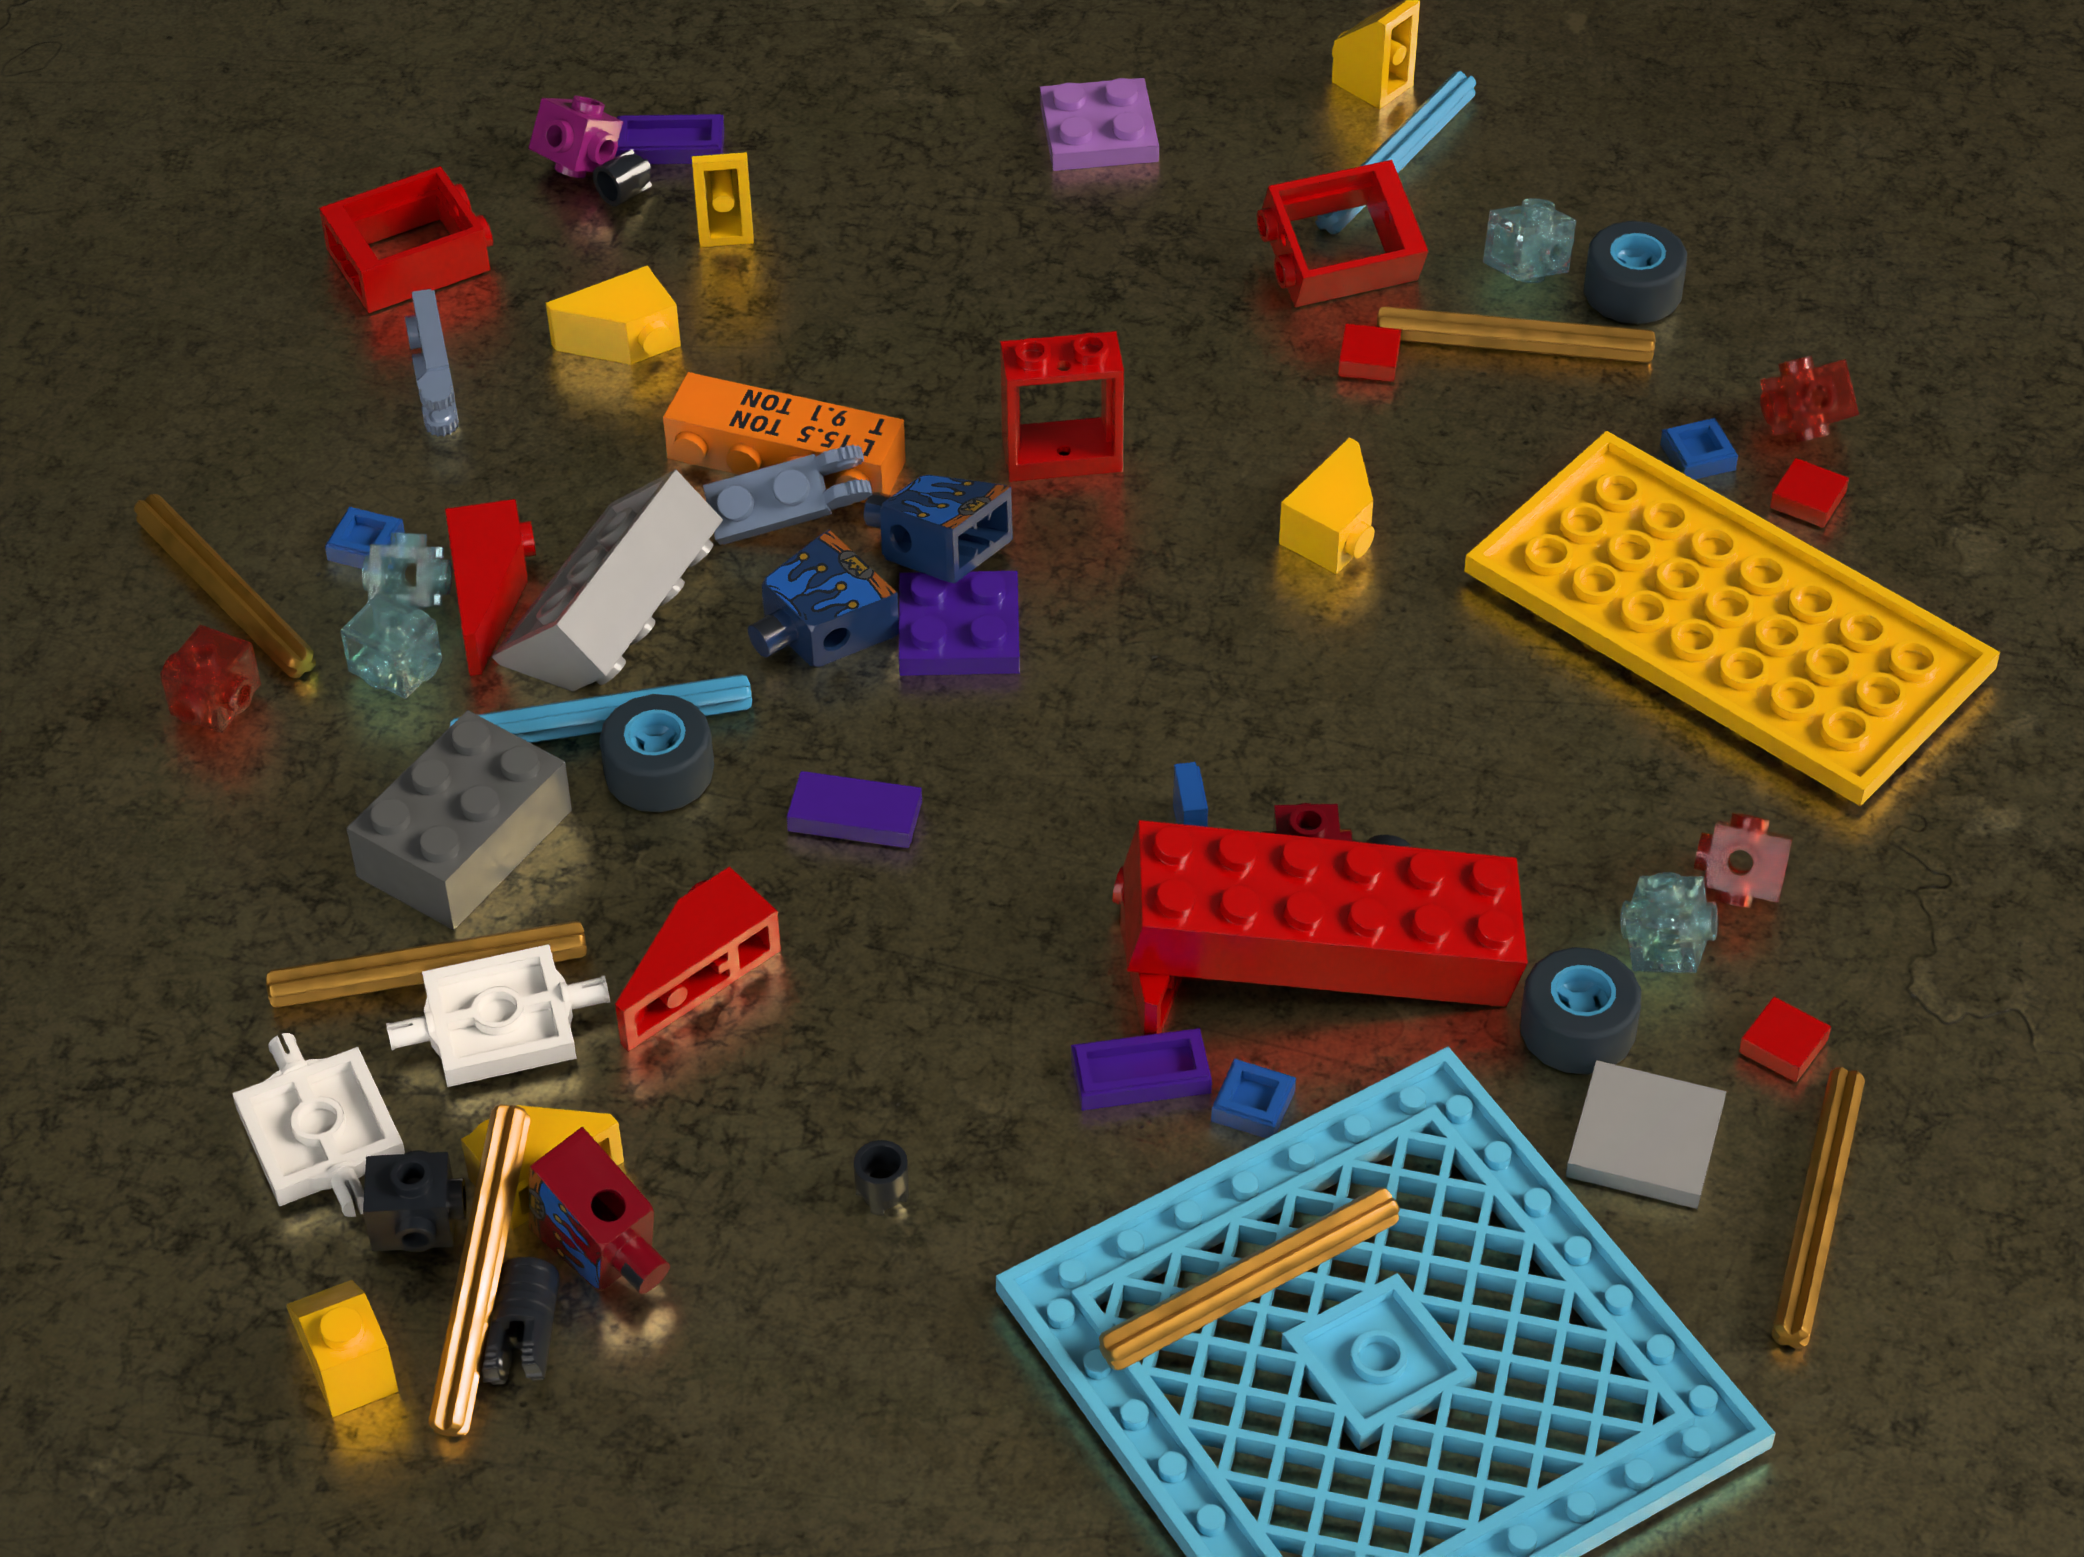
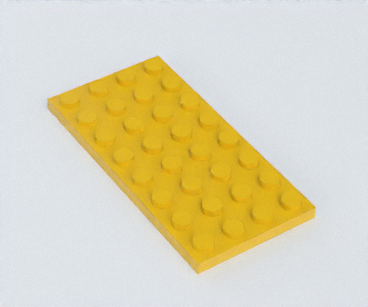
[1464,431,2000,806]

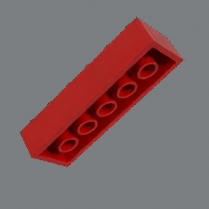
[1123,820,1528,1007]

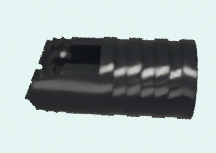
[482,1257,560,1385]

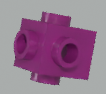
[528,96,623,178]

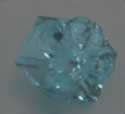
[1483,198,1576,283]
[362,533,452,618]
[340,593,443,699]
[1621,872,1718,973]

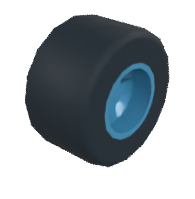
[1584,221,1687,324]
[599,694,714,812]
[1520,947,1641,1074]

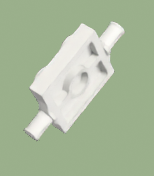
[386,944,610,1087]
[232,1033,405,1217]

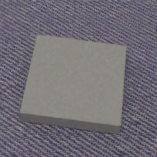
[1566,1060,1727,1209]

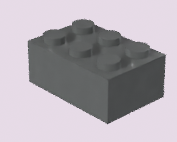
[347,710,572,930]

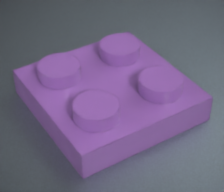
[1040,78,1159,171]

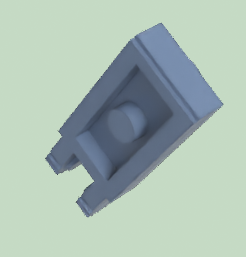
[404,289,459,437]
[703,445,872,545]

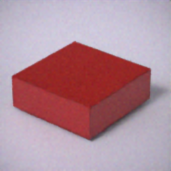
[1338,324,1401,382]
[1770,458,1849,528]
[1739,997,1831,1083]

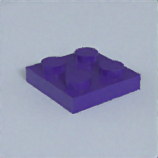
[899,570,1020,676]

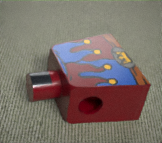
[528,1127,670,1294]

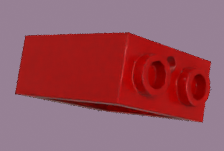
[1257,160,1428,307]
[319,166,493,314]
[1000,331,1124,482]

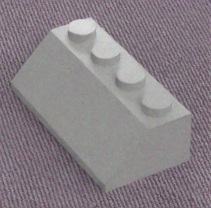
[491,469,723,692]

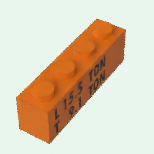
[663,372,906,504]

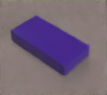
[615,114,724,164]
[787,771,922,848]
[1071,1028,1212,1111]

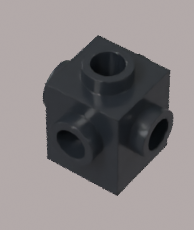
[363,1150,467,1252]

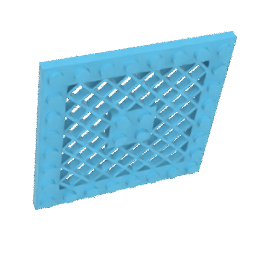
[996,1046,1775,1557]

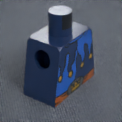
[864,475,1013,583]
[748,529,899,667]

